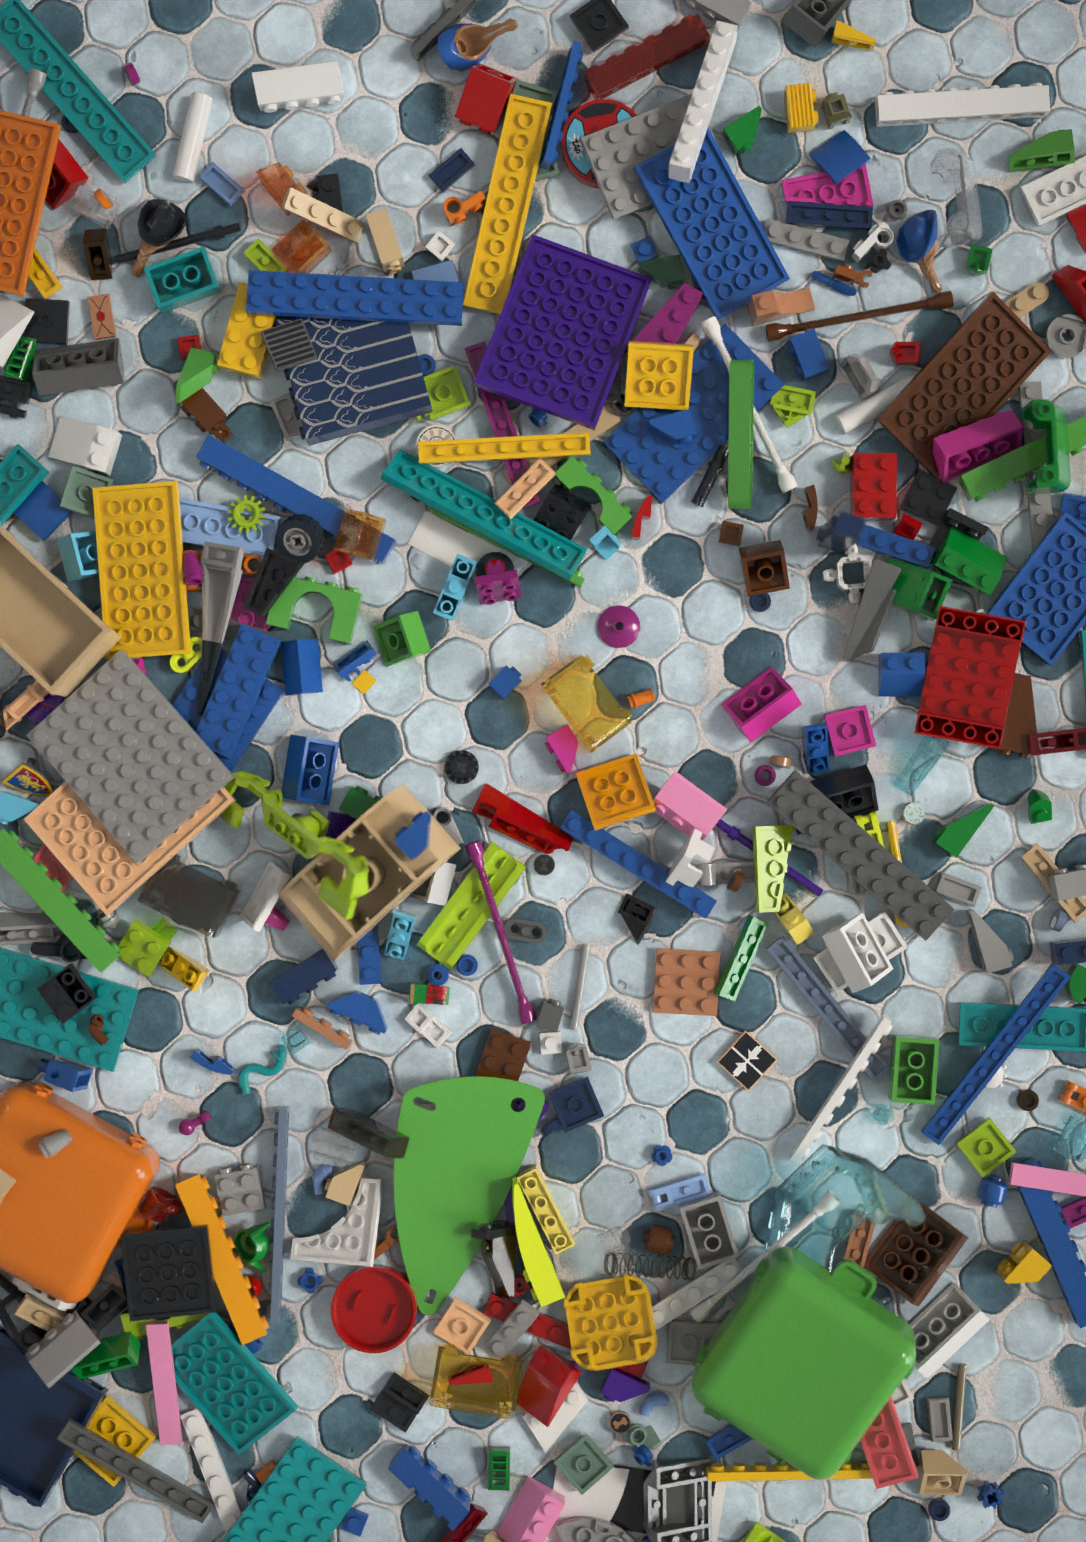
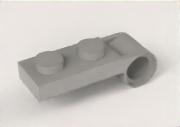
[696,861,755,886]

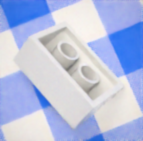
[822,913,893,993]

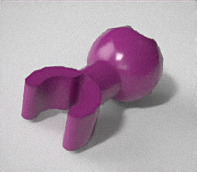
[179,1111,211,1135]

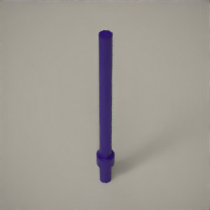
[715,819,823,897]

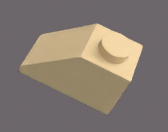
[324,1161,366,1206]

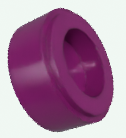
[123,63,140,86]

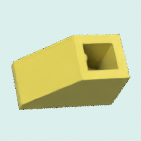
[774,893,815,945]

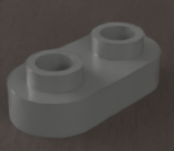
[504,918,547,943]

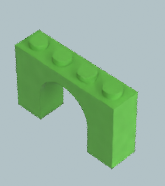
[266,576,363,645]

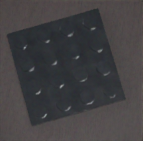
[121,1224,217,1322]

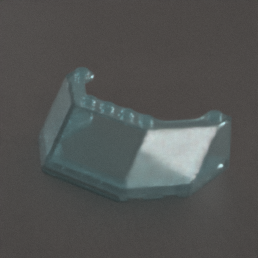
[765,1144,926,1271]

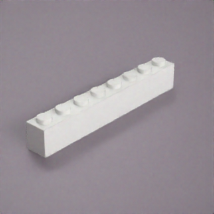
[669,21,738,183]
[875,83,1050,127]

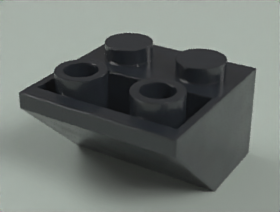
[37,963,98,1024]

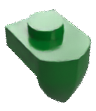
[966,244,993,277]
[1028,789,1052,824]

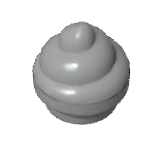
[97,910,118,929]

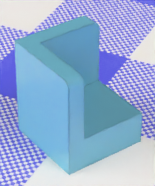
[589,526,622,560]

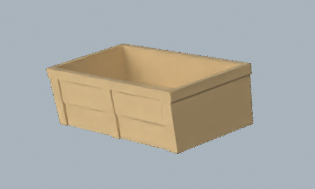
[0,525,121,697]

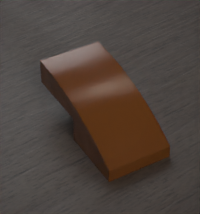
[802,485,818,533]

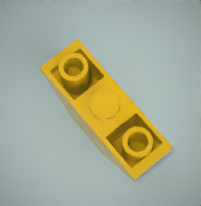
[159,947,210,992]

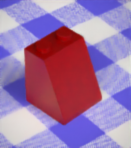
[455,63,518,134]

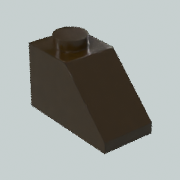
[83,228,112,280]

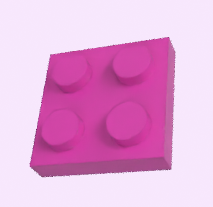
[824,705,876,757]

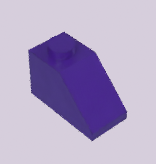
[600,1368,651,1402]

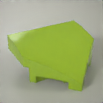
[770,385,816,428]

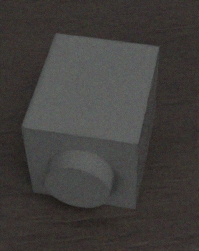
[536,998,564,1033]

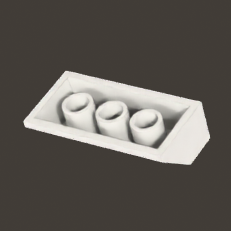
[252,61,345,113]
[909,1282,989,1379]

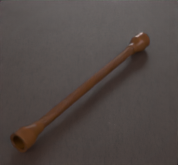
[765,291,954,342]

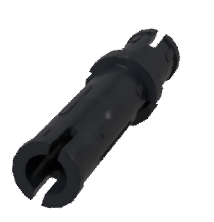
[691,444,729,508]

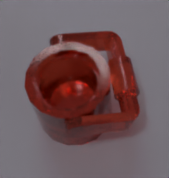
[140,1186,183,1223]

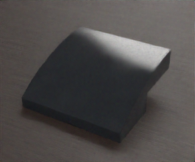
[370,1372,430,1433]

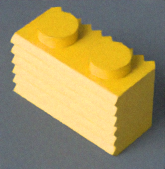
[784,83,818,133]

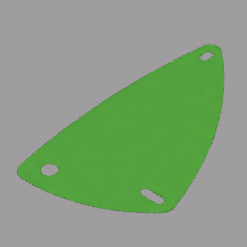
[394,1076,545,1315]

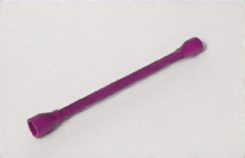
[464,840,537,1024]

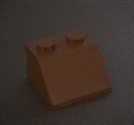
[739,540,790,596]

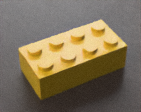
[217,282,279,380]

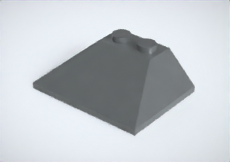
[643,1458,712,1542]

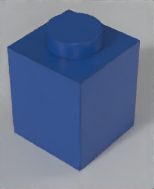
[489,665,522,699]

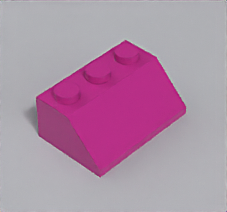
[721,666,802,743]

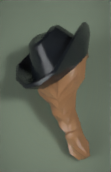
[132,198,187,277]

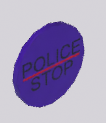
[27,693,64,724]

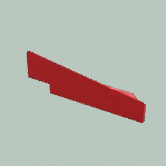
[472,784,574,854]

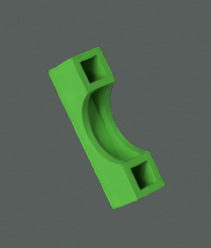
[554,456,632,536]

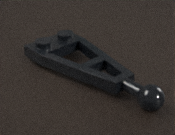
[0,1273,47,1357]

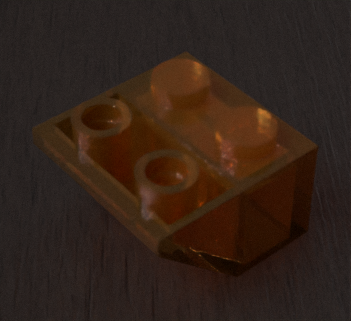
[272,220,332,273]
[333,509,387,563]

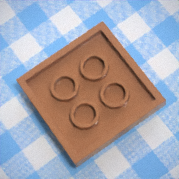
[653,948,721,1016]

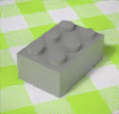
[679,1191,739,1270]

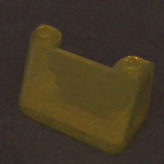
[540,654,633,753]
[429,1344,523,1419]

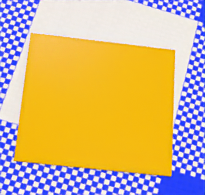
[352,670,377,694]

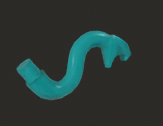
[238,1044,286,1095]

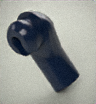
[242,1468,262,1501]

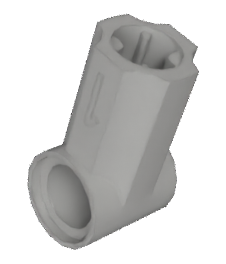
[433,807,464,845]

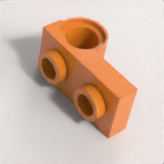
[443,191,486,226]

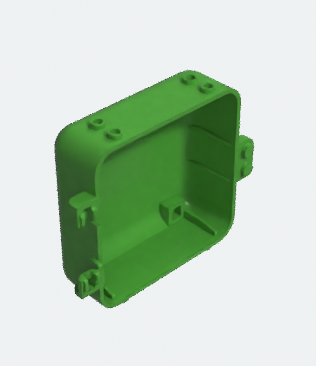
[692,1247,916,1480]

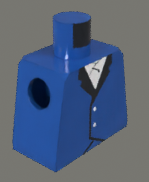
[38,1058,93,1092]

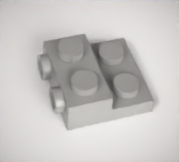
[214,1163,266,1216]

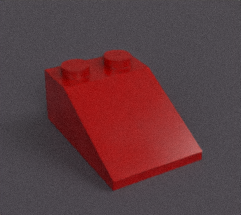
[515,1346,582,1427]

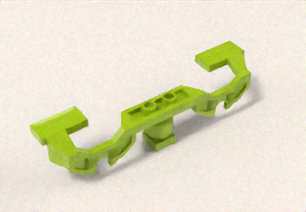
[219,771,369,920]

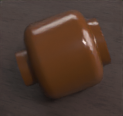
[642,1225,675,1256]

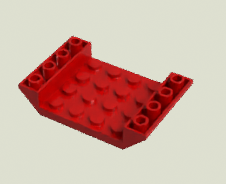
[914,606,1026,749]

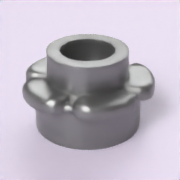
[886,200,907,221]

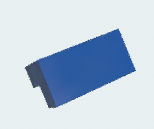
[281,639,323,696]

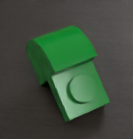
[1065,963,1086,1004]

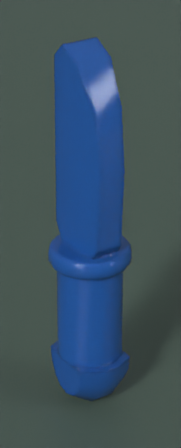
[811,271,857,296]

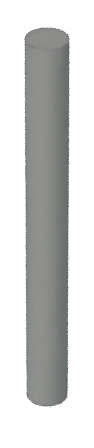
[569,944,590,1030]

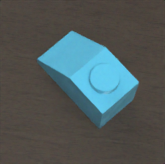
[0,791,41,824]

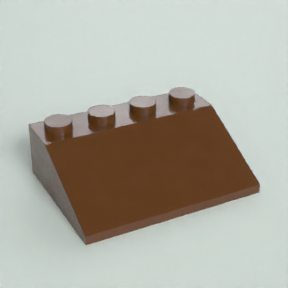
[865,1195,969,1307]

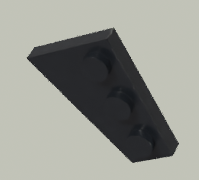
[244,548,305,616]

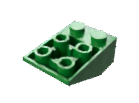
[887,558,952,621]

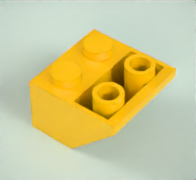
[996,1240,1052,1284]

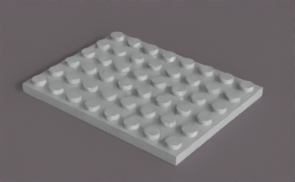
[26,649,235,864]

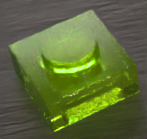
[152,917,178,941]

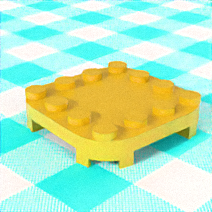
[564,1275,657,1371]

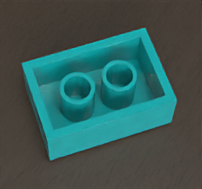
[144,246,222,314]

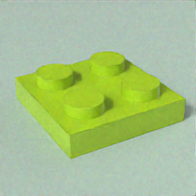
[424,365,471,421]
[118,919,171,977]
[956,1117,1016,1178]

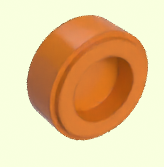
[94,188,113,210]

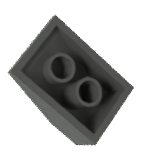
[782,0,852,48]

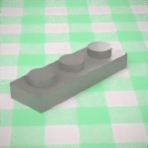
[485,1299,540,1359]

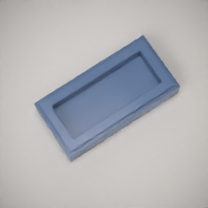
[198,162,245,207]

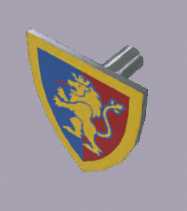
[2,758,54,796]

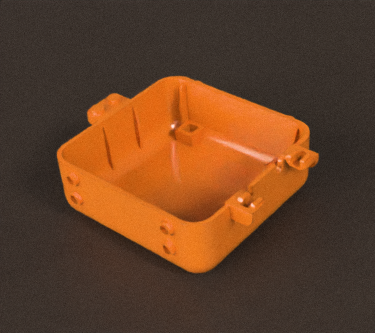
[0,1081,160,1303]

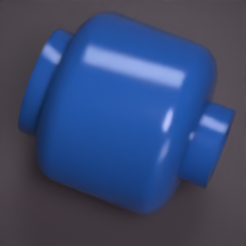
[977,1174,1008,1208]

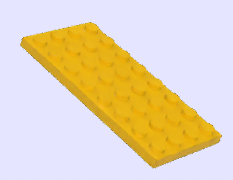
[92,481,191,659]

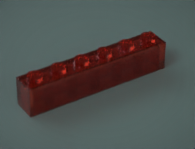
[584,14,710,100]

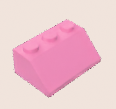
[653,771,727,841]
[497,1476,565,1542]

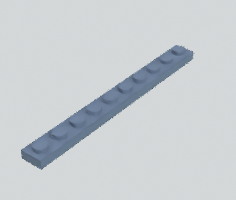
[267,1106,290,1324]

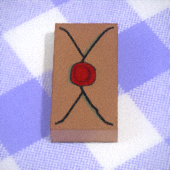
[88,294,117,340]

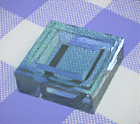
[280,1025,310,1055]

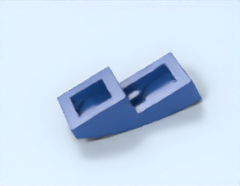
[190,1049,236,1075]

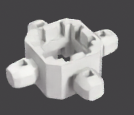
[823,543,871,604]

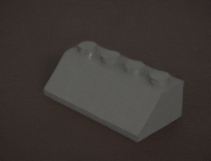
[32,338,124,396]

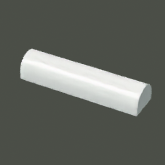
[172,92,213,183]
[835,375,914,435]

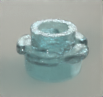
[873,1104,894,1125]

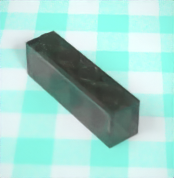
[328,1108,410,1158]

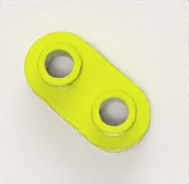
[170,637,202,673]

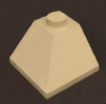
[919,1448,967,1495]

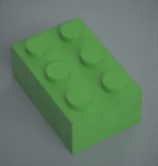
[888,1034,939,1105]

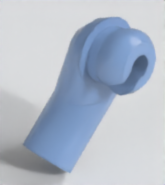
[312,1164,333,1195]
[639,1392,669,1417]

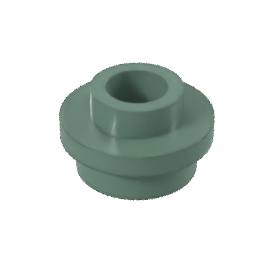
[626,1423,647,1446]

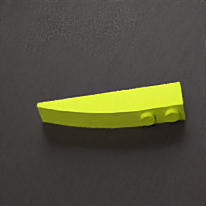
[512,1177,565,1307]

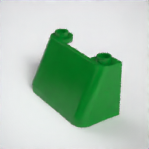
[1021,399,1071,495]

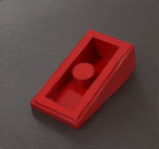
[448,1363,494,1385]

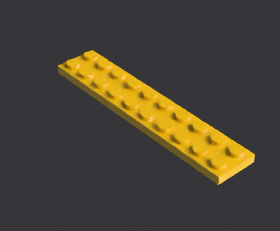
[463,94,552,315]

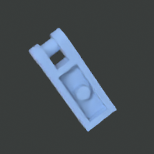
[648,1173,711,1212]

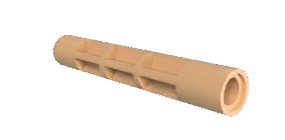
[3,680,49,731]

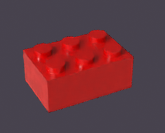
[850,453,897,521]

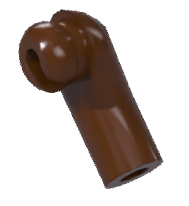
[89,1014,109,1046]

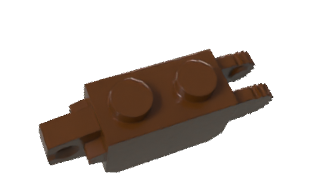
[173,379,233,443]

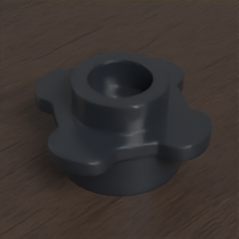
[867,249,891,274]

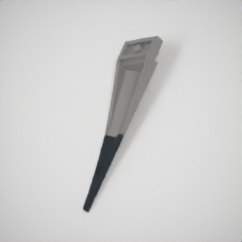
[198,541,245,716]

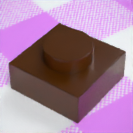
[718,521,744,546]

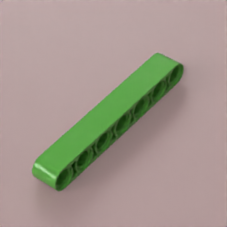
[728,360,754,509]

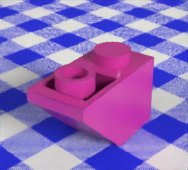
[544,724,579,774]

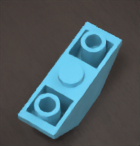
[433,553,477,621]
[384,909,417,960]

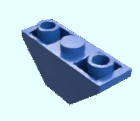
[801,722,830,774]
[326,991,388,1035]

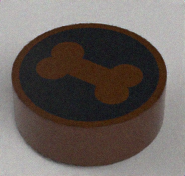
[727,870,745,892]

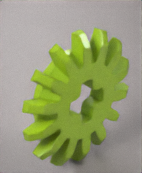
[227,495,266,534]

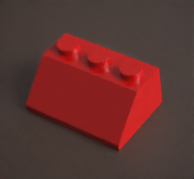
[45,138,89,210]

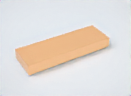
[495,458,556,519]

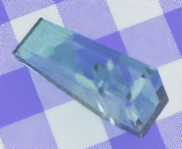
[893,735,950,796]

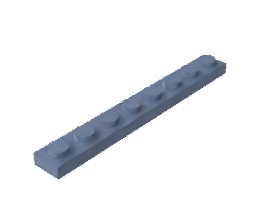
[766,935,891,1082]

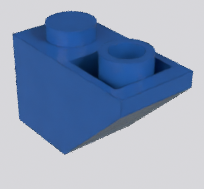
[394,811,431,861]

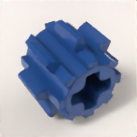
[977,1481,1004,1510]

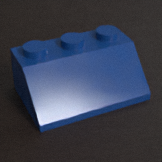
[281,734,339,805]

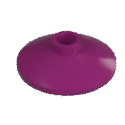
[598,605,640,648]

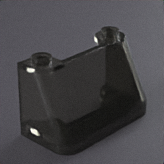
[137,854,242,938]

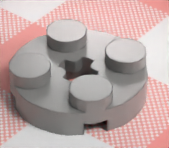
[1045,314,1086,358]

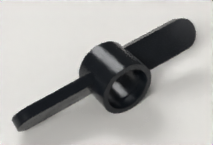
[30,940,87,962]

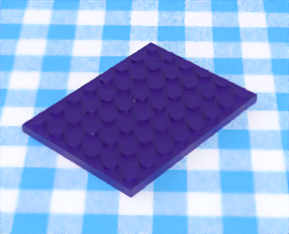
[473,234,652,431]

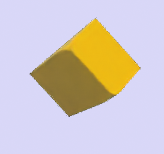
[831,20,876,51]

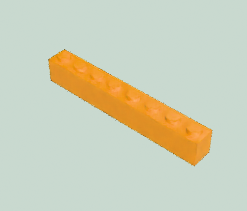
[175,1174,269,1345]

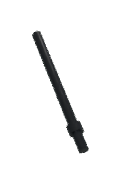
[116,223,241,264]

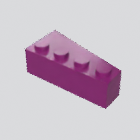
[625,283,703,355]

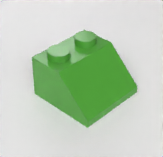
[373,611,431,667]

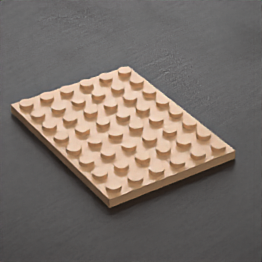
[24,781,235,915]

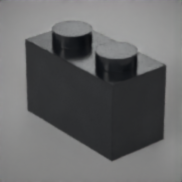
[81,1283,128,1333]

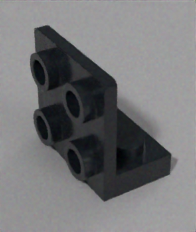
[533,484,592,540]
[929,508,989,553]

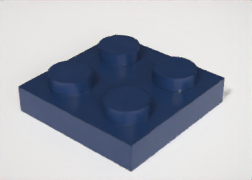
[548,1076,604,1133]

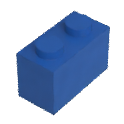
[787,329,830,381]

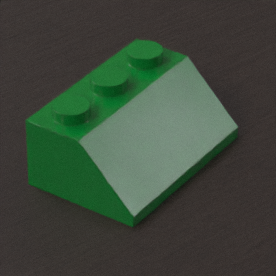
[930,526,1007,596]

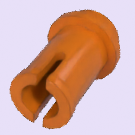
[627,688,655,709]

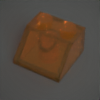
[256,162,307,216]

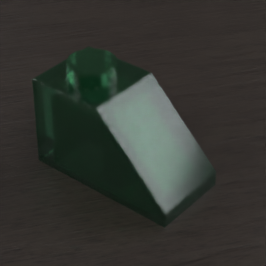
[637,254,685,290]

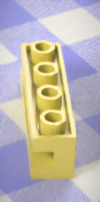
[517,1164,575,1255]

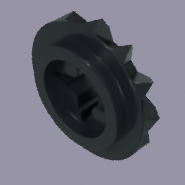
[445,750,479,784]

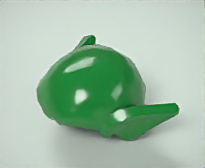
[234,1222,271,1272]

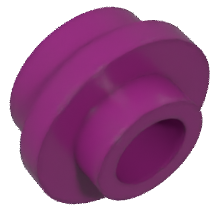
[754,765,776,786]

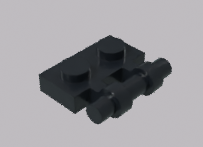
[0,375,33,419]

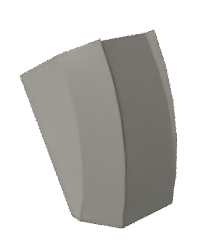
[840,354,880,401]

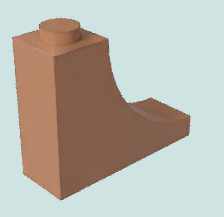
[747,288,815,327]

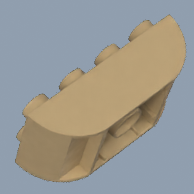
[279,784,461,962]

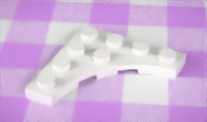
[290,1178,384,1267]

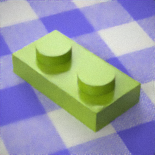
[243,238,289,272]

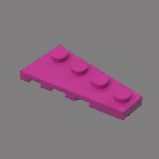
[781,164,874,207]

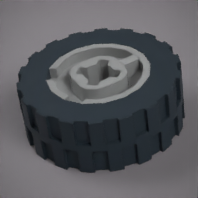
[275,514,325,563]

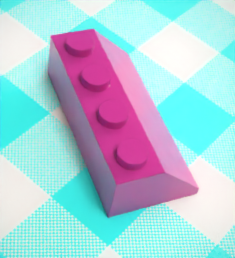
[933,409,1023,484]

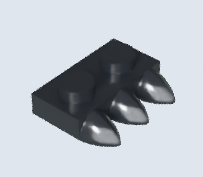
[307,173,343,212]

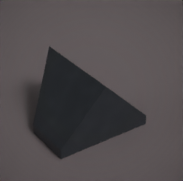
[618,893,658,945]

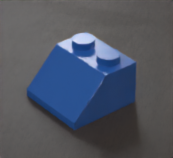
[878,653,925,697]

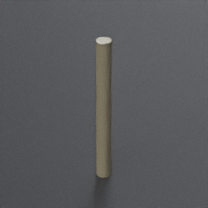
[952,1363,967,1451]

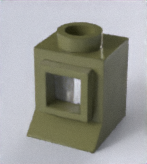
[821,92,852,129]

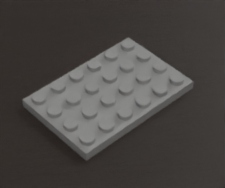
[580,93,718,220]

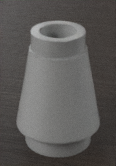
[38,1129,73,1158]

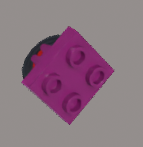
[474,552,522,605]

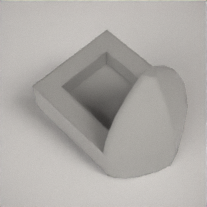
[565,1042,592,1075]

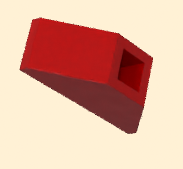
[1051,265,1086,325]

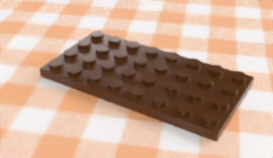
[876,292,1051,478]

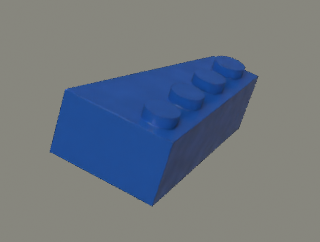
[388,1443,471,1531]

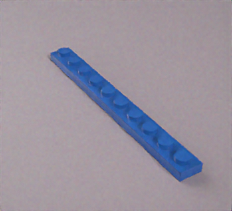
[921,963,1071,1145]

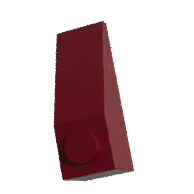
[1029,728,1086,756]

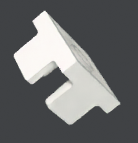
[666,829,714,887]

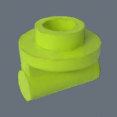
[831,452,851,474]

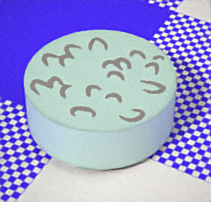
[903,803,925,824]

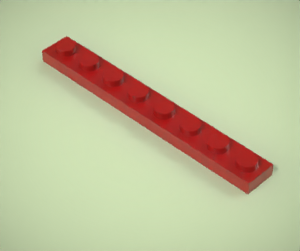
[483,1292,649,1378]

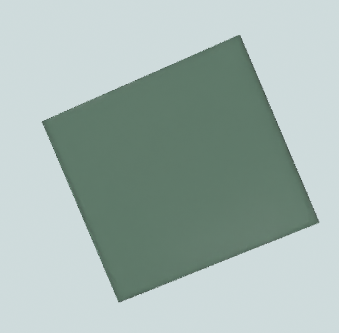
[637,1426,661,1449]

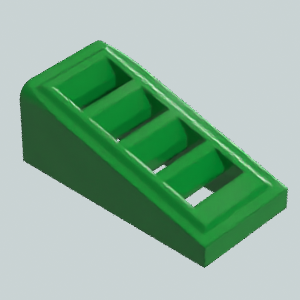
[3,336,37,382]
[488,1446,510,1491]

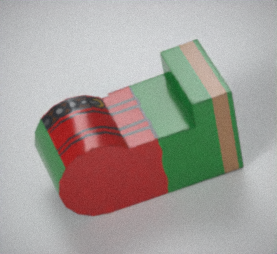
[409,982,450,1005]

